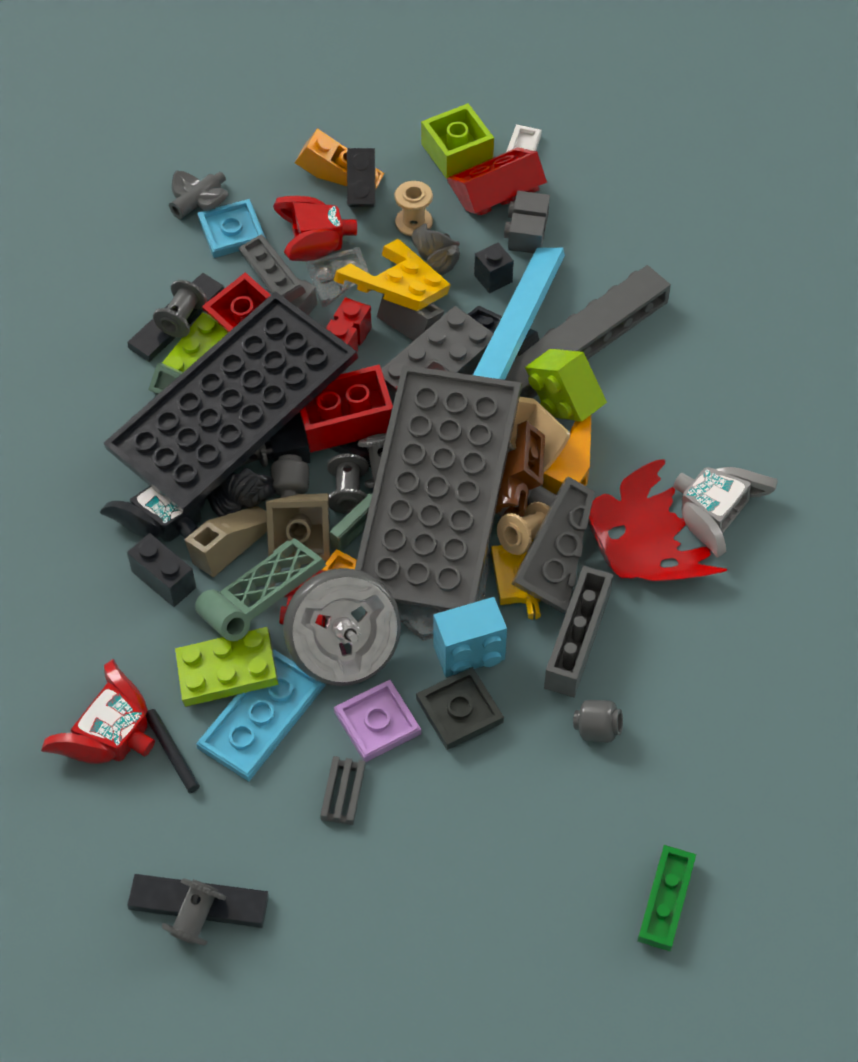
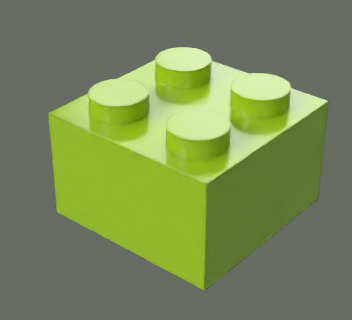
[421,103,494,179]
[524,349,607,422]

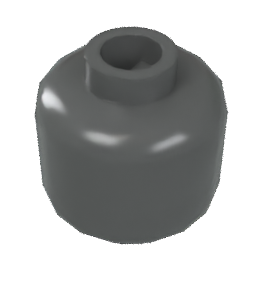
[270,455,309,498]
[573,700,623,743]

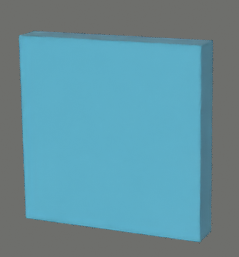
[197,199,266,258]

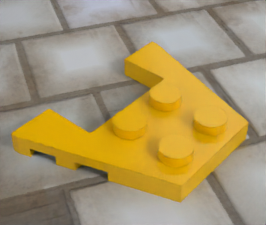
[334,239,451,311]

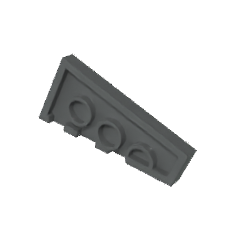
[511,476,595,614]

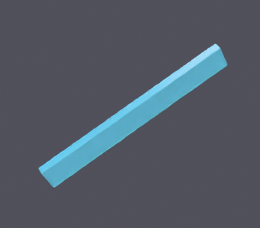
[473,248,565,380]

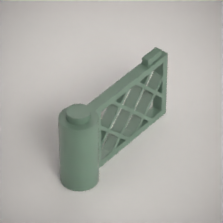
[195,538,327,641]

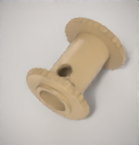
[394,181,433,237]
[497,502,550,555]

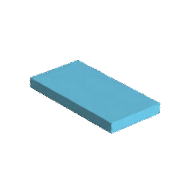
[196,650,326,782]

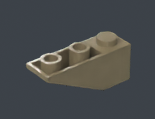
[184,506,267,578]

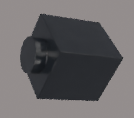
[474,242,514,294]

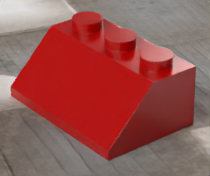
[447,147,547,215]
[202,272,271,333]

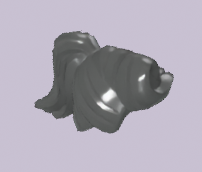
[412,223,460,275]

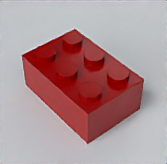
[300,364,393,452]

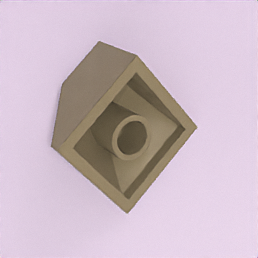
[266,493,330,561]

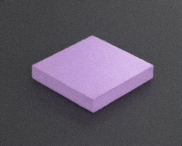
[334,680,421,762]

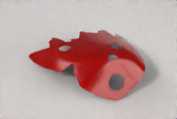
[588,459,727,581]

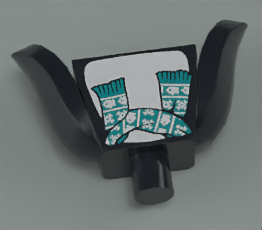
[100,486,206,542]

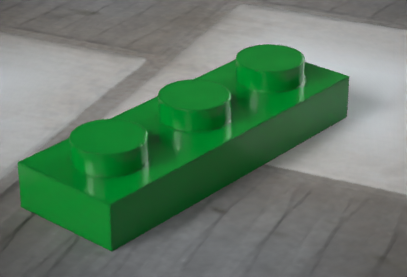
[637,845,697,952]

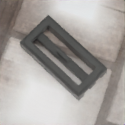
[320,756,366,825]

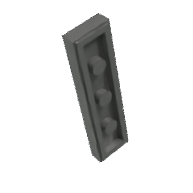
[239,234,306,302]

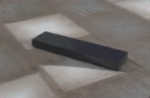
[127,273,224,362]
[127,874,269,928]

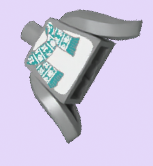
[673,467,778,558]

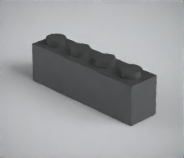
[544,566,613,698]

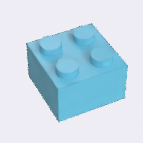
[433,597,507,677]

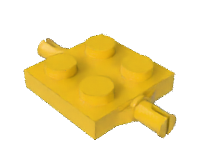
[491,540,541,620]

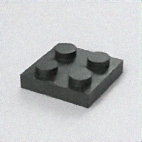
[416,667,504,750]

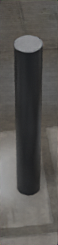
[146,709,200,793]

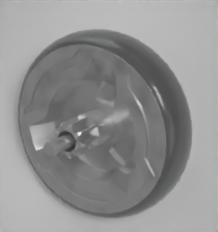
[283,568,401,686]

